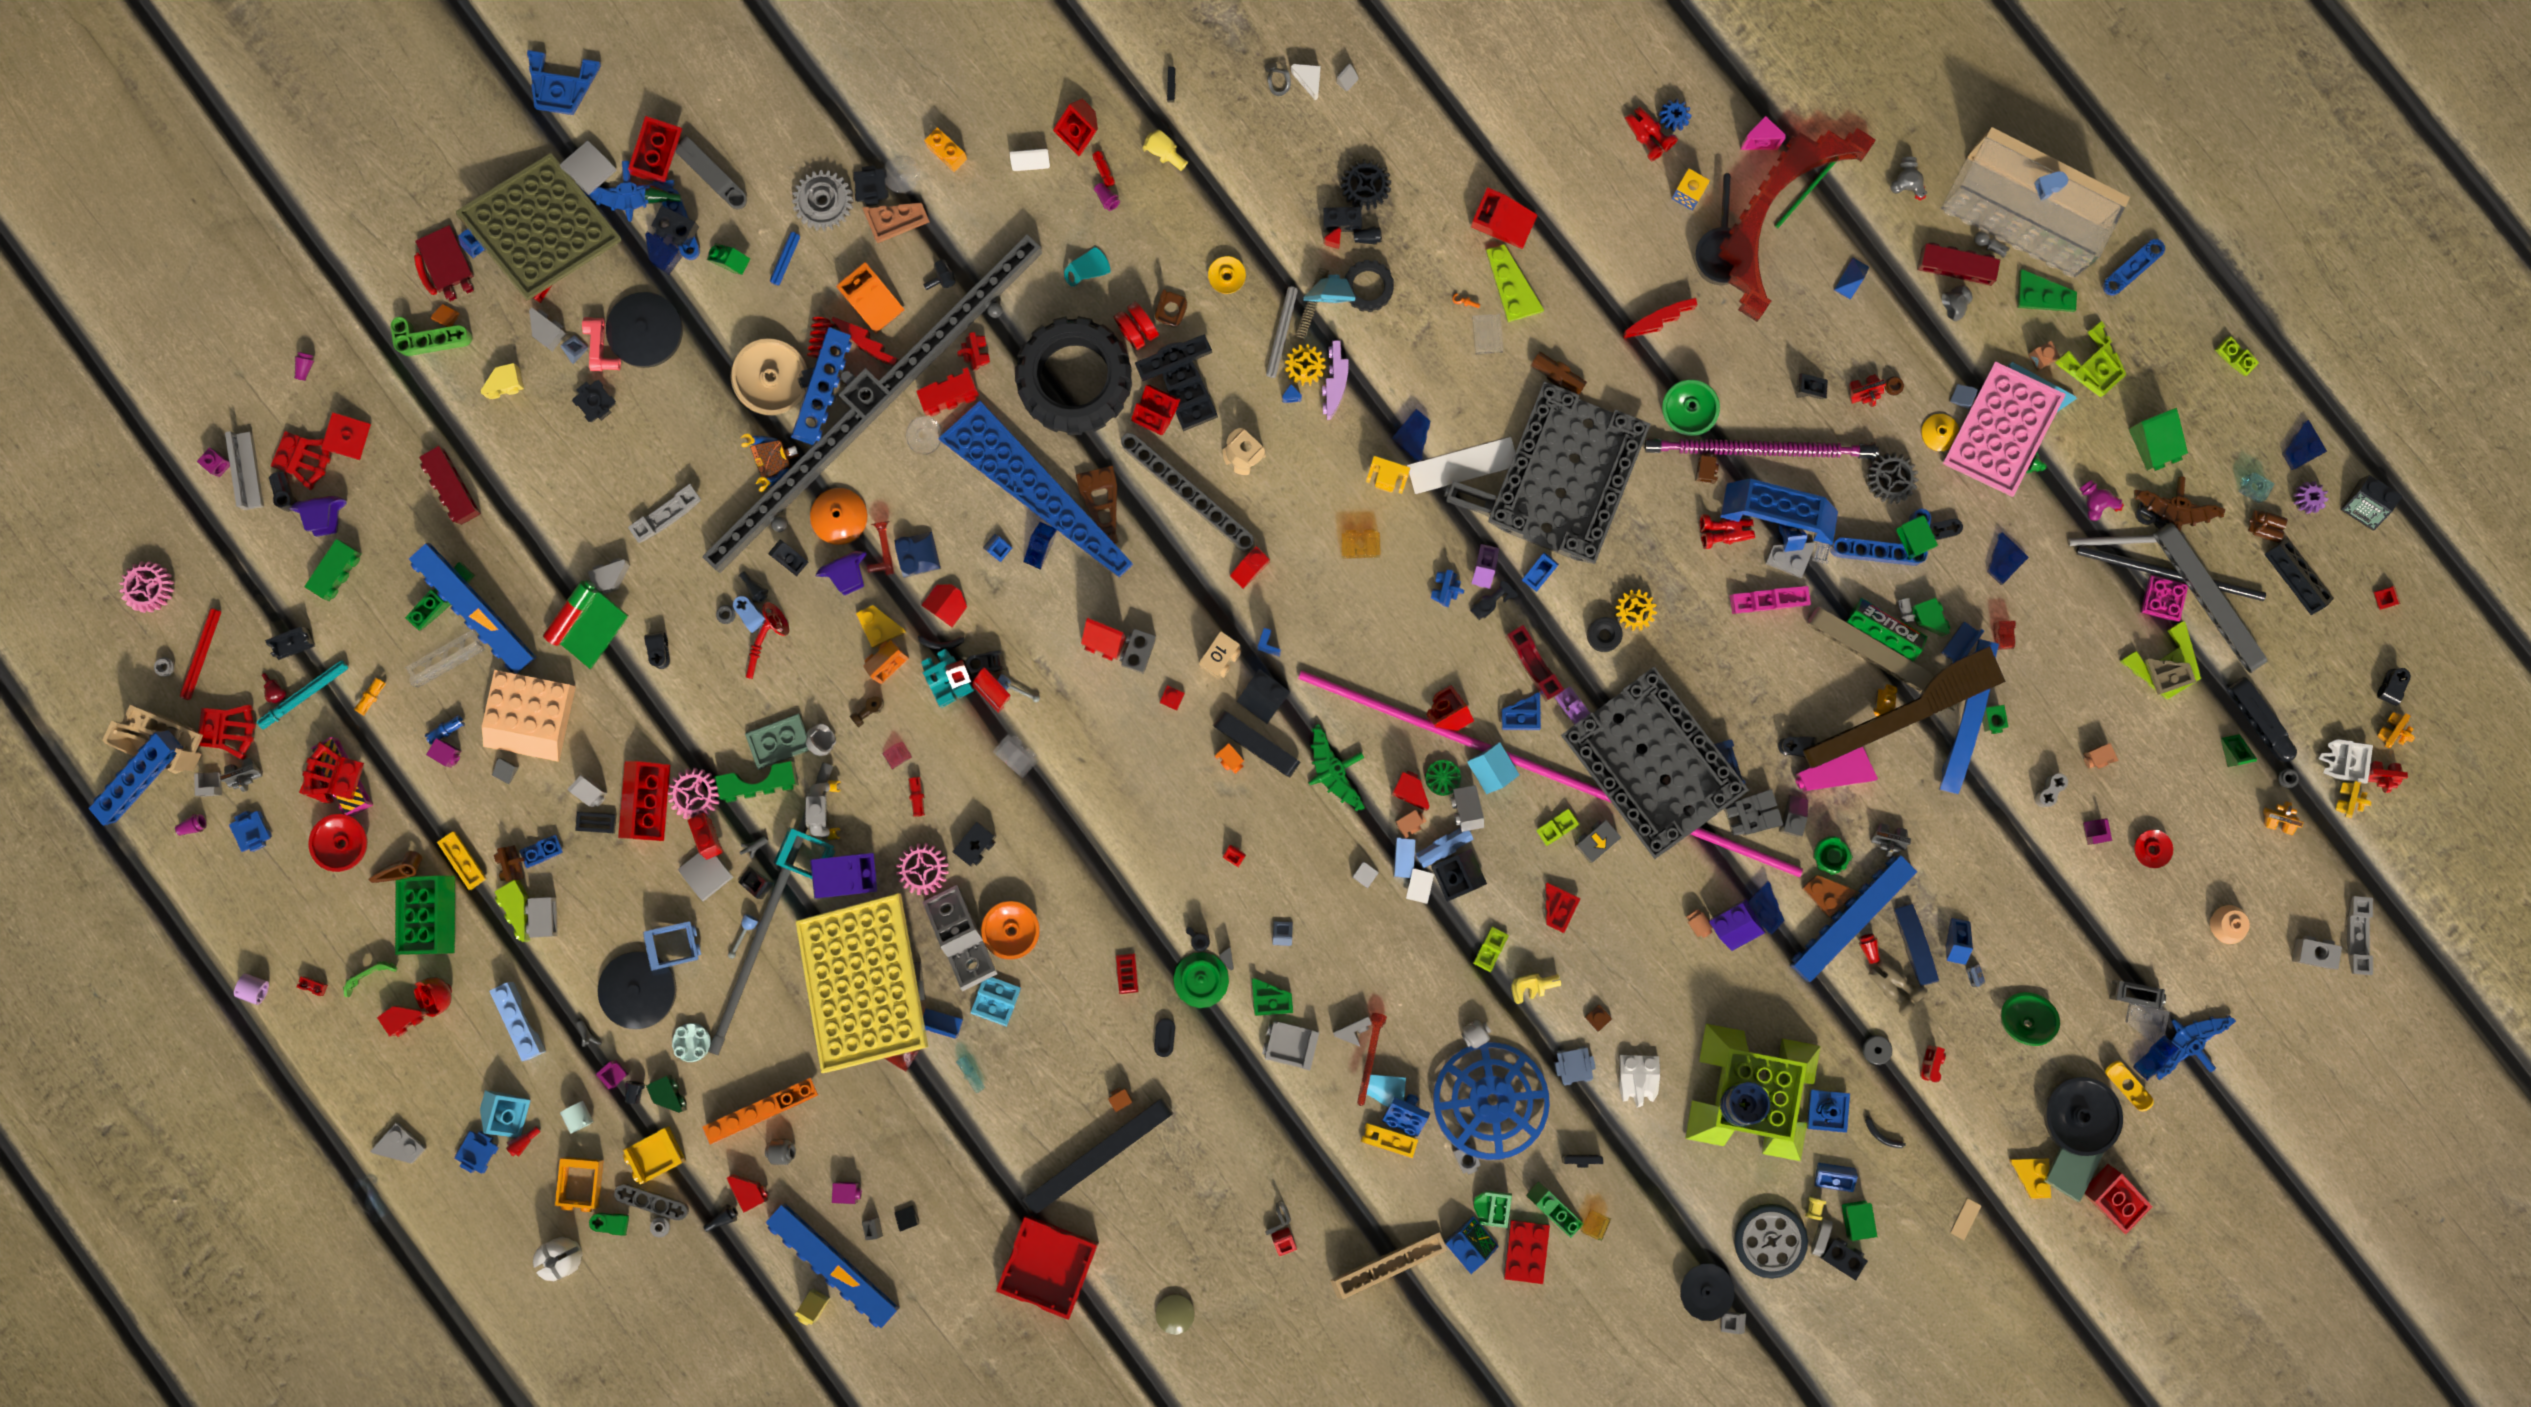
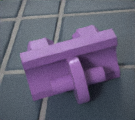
[1554,686,1590,725]

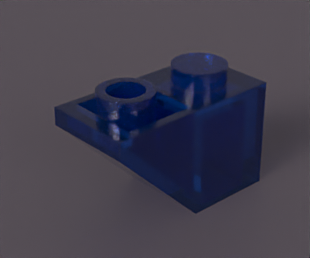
[645,231,682,275]
[1023,522,1057,570]

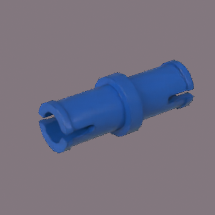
[425,715,465,745]

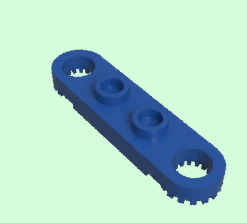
[2103,239,2165,296]

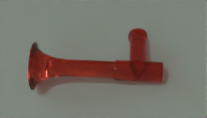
[867,521,894,575]

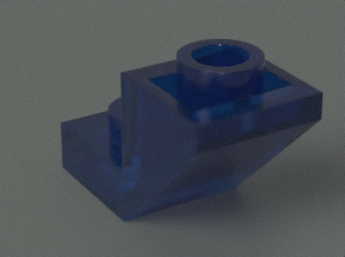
[2133,1035,2179,1081]

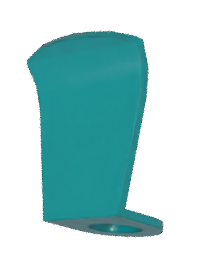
[1064,247,1111,287]

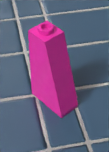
[1795,747,1878,792]

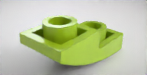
[2215,336,2259,376]

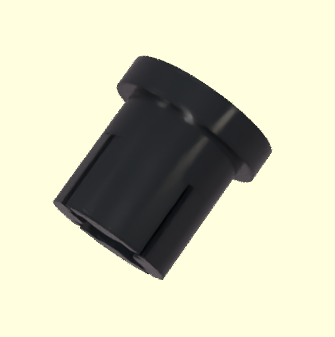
[624,1081,645,1104]

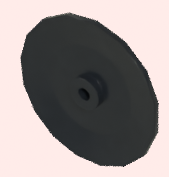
[1680,1264,1734,1321]

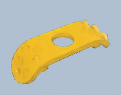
[2105,1060,2154,1111]

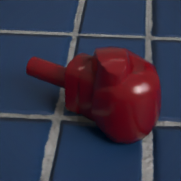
[261,673,287,703]

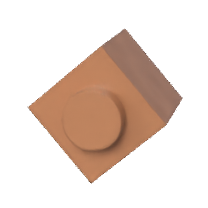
[2028,341,2060,371]

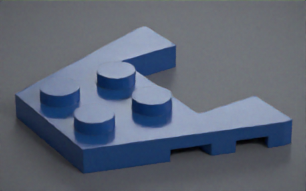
[527,50,601,115]

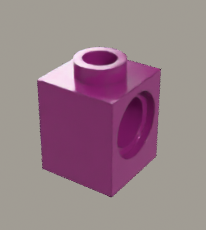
[196,447,230,478]
[426,738,461,768]
[832,1182,862,1204]

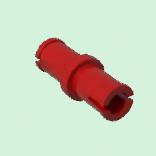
[908,777,925,817]

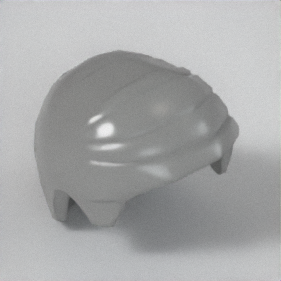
[805,723,836,756]

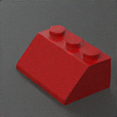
[628,116,682,182]

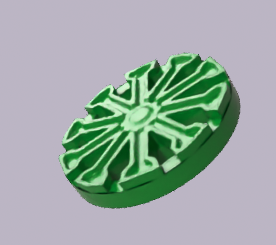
[1425,760,1461,796]

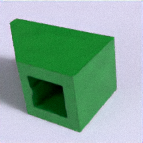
[706,243,750,275]
[1911,598,1951,636]

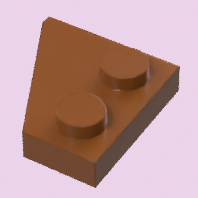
[1802,875,1856,917]

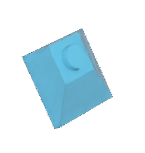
[1304,275,1355,303]
[480,1090,531,1138]

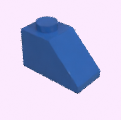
[1945,918,1973,965]

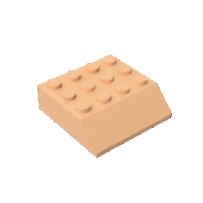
[482,670,576,761]

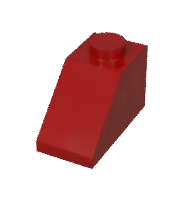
[1230,546,1270,589]
[726,1174,768,1213]

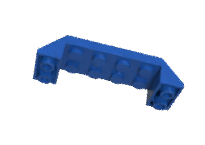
[1720,478,1838,545]

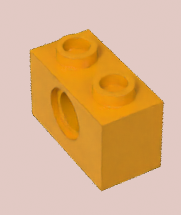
[924,127,967,172]

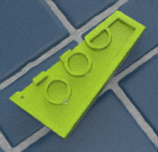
[1486,245,1544,323]

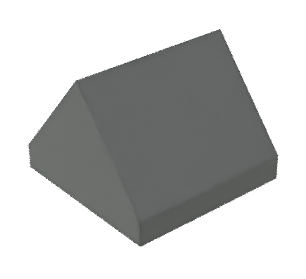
[862,1217,883,1240]

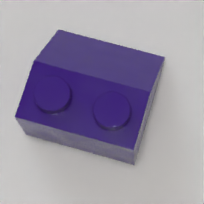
[1709,899,1766,951]

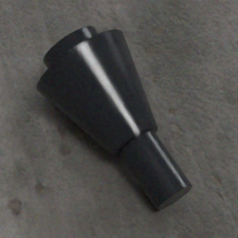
[739,571,768,603]
[703,1204,738,1232]

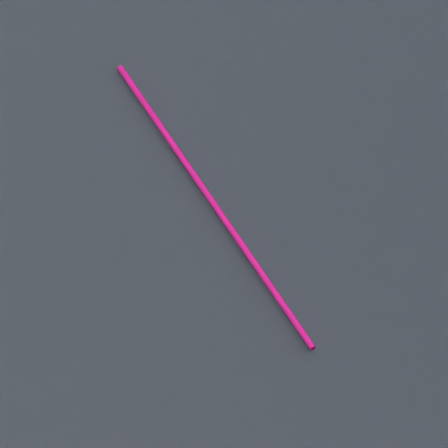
[1298,670,1803,877]

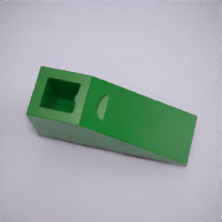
[1526,1181,1584,1238]

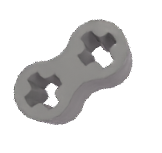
[2034,774,2068,807]

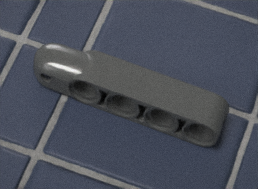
[675,135,747,210]

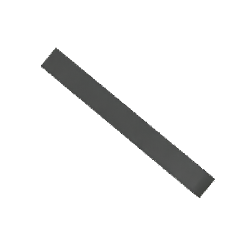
[1121,433,1254,551]
[2153,523,2268,673]

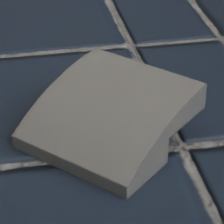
[560,141,617,195]
[678,853,733,902]

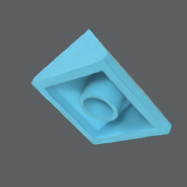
[1467,742,1520,794]

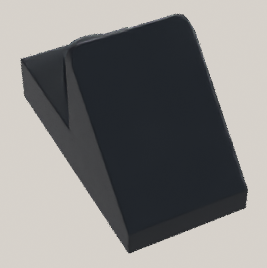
[1797,373,1828,399]
[768,539,808,577]

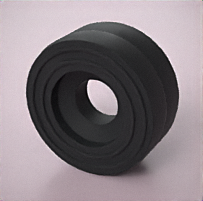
[1587,617,1623,652]

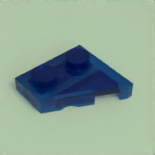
[1391,409,1431,462]

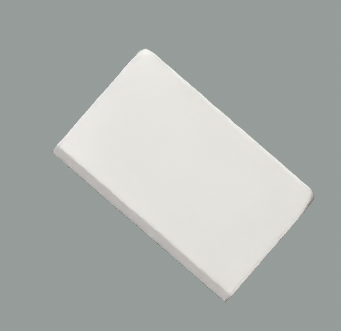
[1010,149,1050,171]

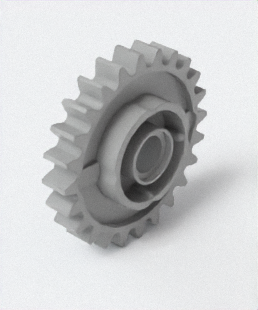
[792,170,854,231]

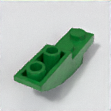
[405,562,475,631]

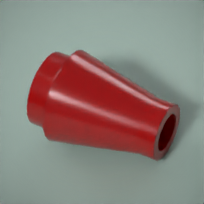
[1858,933,1880,964]

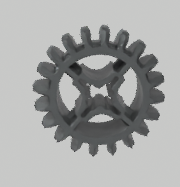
[1866,452,1919,504]

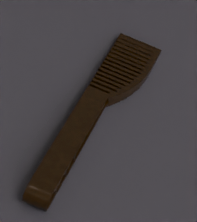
[1803,646,2006,768]

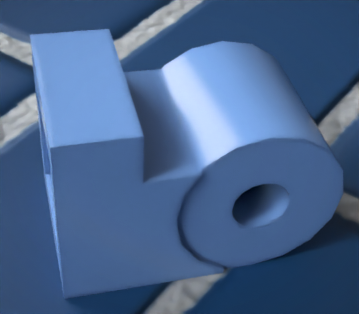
[2034,171,2068,200]

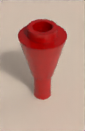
[506,1126,541,1157]

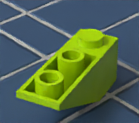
[494,880,530,942]

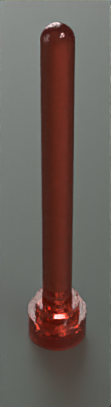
[1357,1013,1387,1106]

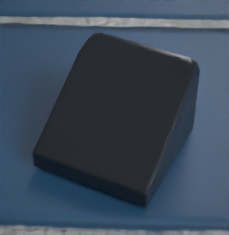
[894,1205,920,1232]

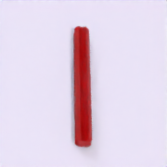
[179,608,221,700]

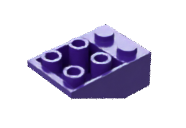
[810,853,877,899]

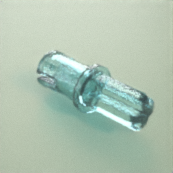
[956,1055,985,1093]

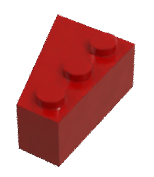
[916,367,979,416]

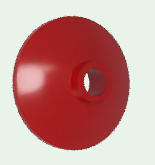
[2134,830,2174,868]

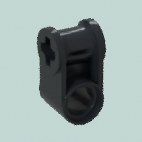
[644,631,670,669]
[966,650,1005,674]
[2377,668,2411,706]
[1778,737,1817,757]

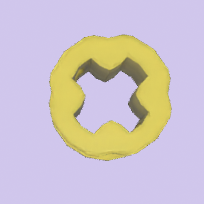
[1805,1197,1826,1220]

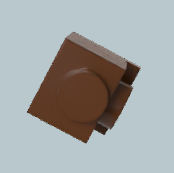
[1695,453,1719,484]

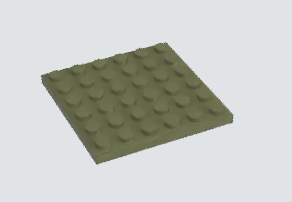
[456,153,621,301]

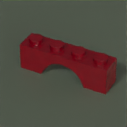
[1505,625,1564,702]

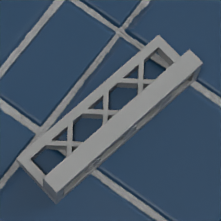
[225,431,264,510]

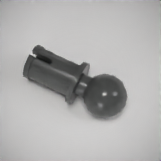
[1974,231,2010,258]

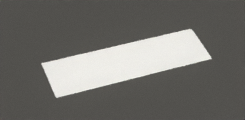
[1407,437,1515,494]

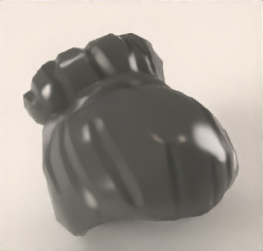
[1942,285,1973,322]

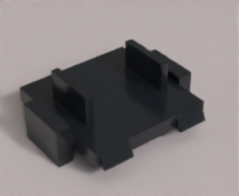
[853,165,889,206]
[572,380,616,422]

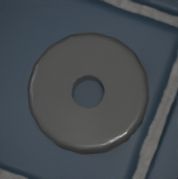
[1862,1036,1893,1065]

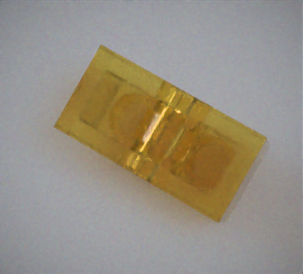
[1341,529,1381,559]

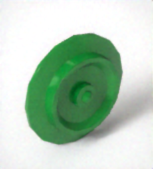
[1173,952,1229,1008]

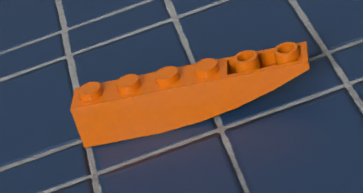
[702,1078,818,1145]

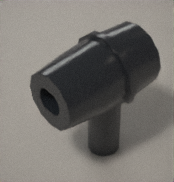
[923,259,956,290]

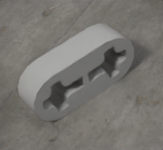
[1811,1218,1832,1257]

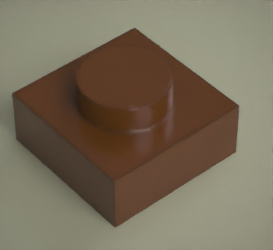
[1584,1004,1612,1032]

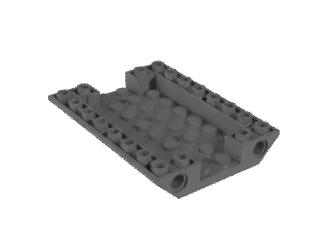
[1488,381,1651,564]
[1561,667,1749,860]

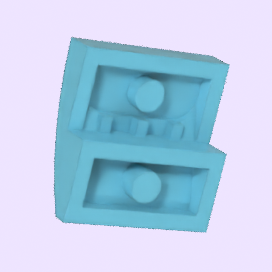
[971,977,1021,1027]

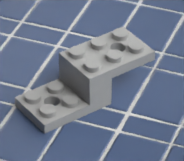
[922,885,998,991]

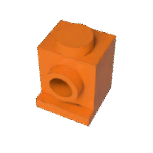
[1215,744,1244,774]

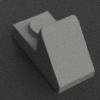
[1333,1016,1372,1046]

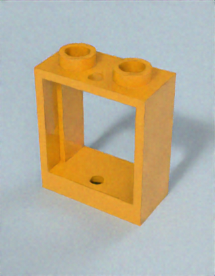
[555,1157,604,1212]

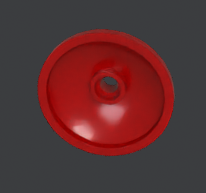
[308,814,368,872]

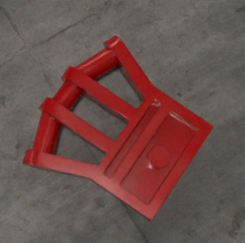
[271,431,331,491]
[198,705,256,760]
[302,741,364,800]

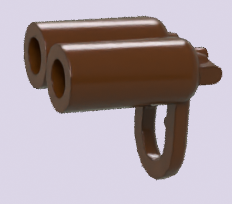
[2248,510,2288,543]

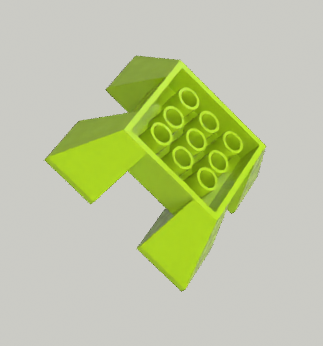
[1685,1024,1821,1161]

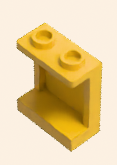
[623,1127,686,1185]

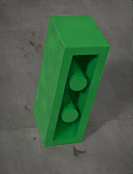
[304,539,362,601]

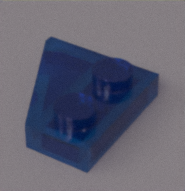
[2282,420,2327,470]
[1987,532,2029,585]
[1748,881,1785,935]

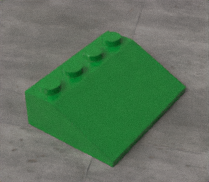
[395,876,455,955]

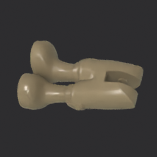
[1868,960,1928,1016]

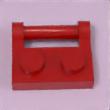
[1920,1045,1946,1083]

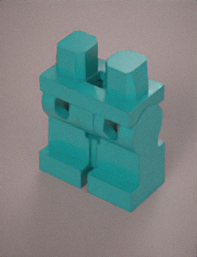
[921,649,974,708]

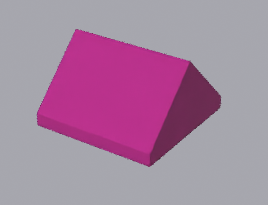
[1740,116,1785,150]

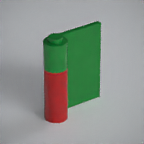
[543,580,629,669]

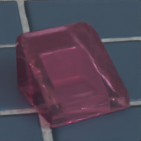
[882,742,912,769]

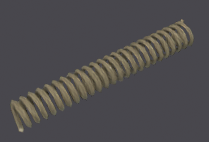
[1296,268,1329,339]

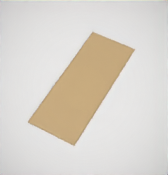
[1951,1198,1981,1240]

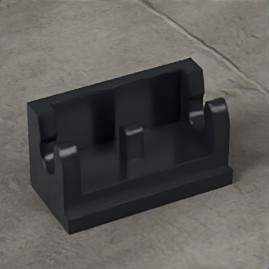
[265,626,315,660]

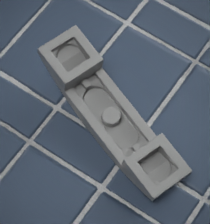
[628,484,701,543]
[2347,896,2373,975]

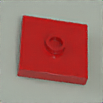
[321,412,371,461]

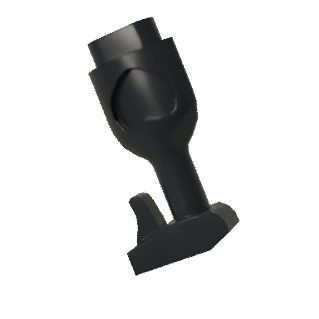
[1470,581,1518,620]

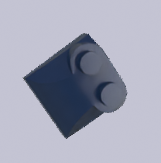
[894,532,941,578]

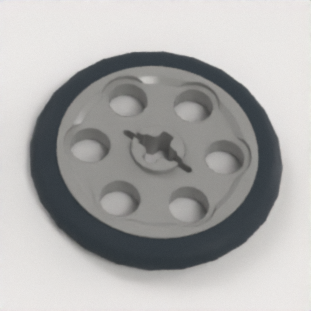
[1734,1204,1808,1279]

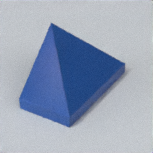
[1834,258,1869,299]

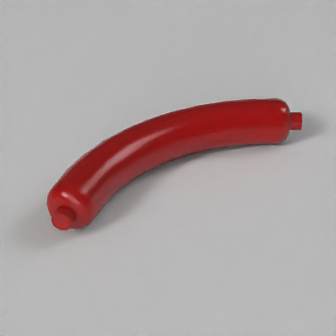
[414,252,437,295]

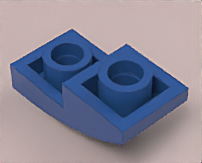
[519,835,563,869]

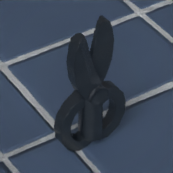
[2135,502,2173,529]

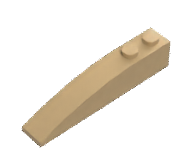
[1330,1232,1447,1299]

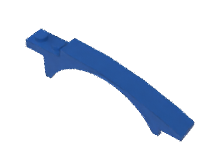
[1939,639,1999,794]

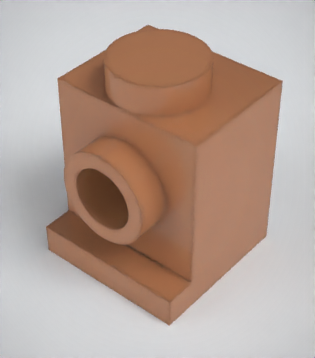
[2084,743,2119,769]
[1395,810,1426,839]

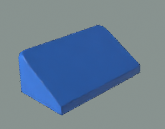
[1814,1162,1858,1192]

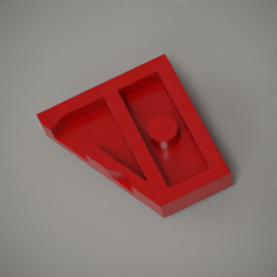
[1546,883,1581,934]

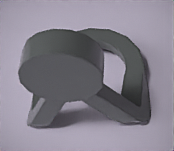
[1265,62,1291,96]
[1265,1201,1291,1235]

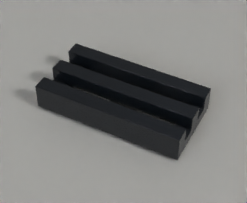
[575,812,617,834]

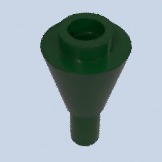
[645,185,681,204]

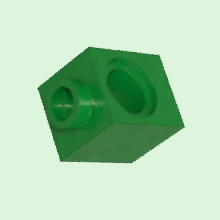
[1982,705,2009,734]

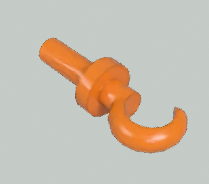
[1452,293,1481,308]

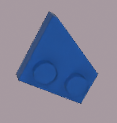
[1501,693,1541,730]

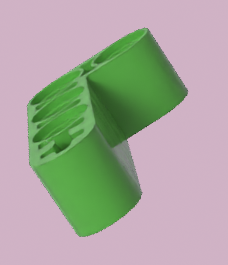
[391,317,473,356]

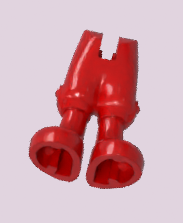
[1625,106,1678,162]
[1700,514,1755,549]

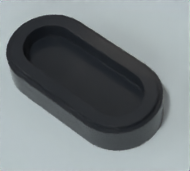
[1154,1018,1176,1057]

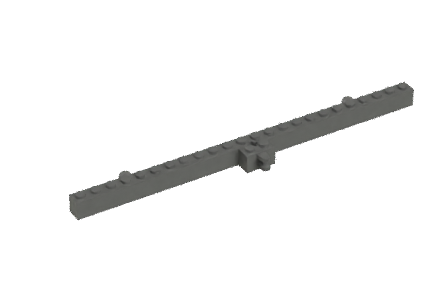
[702,234,1042,573]

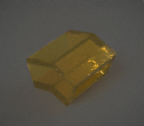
[1581,1209,1611,1241]

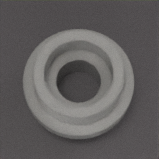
[154,657,174,677]
[650,1217,670,1237]

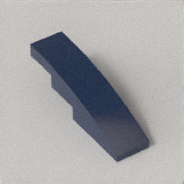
[1894,904,1939,987]

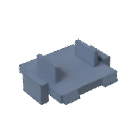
[1554,1046,1596,1086]

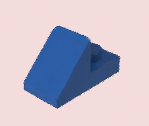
[1779,524,1807,552]
[1522,552,1559,592]

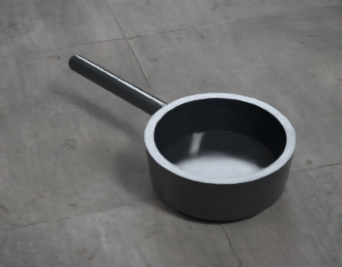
[1695,173,1753,286]

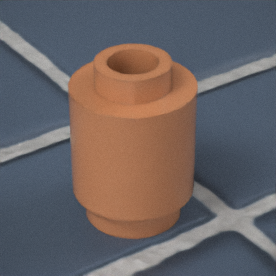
[1686,909,1713,938]

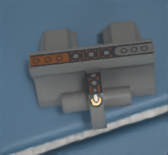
[220,758,263,792]
[1871,823,1911,857]

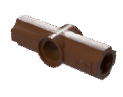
[1530,352,1587,395]

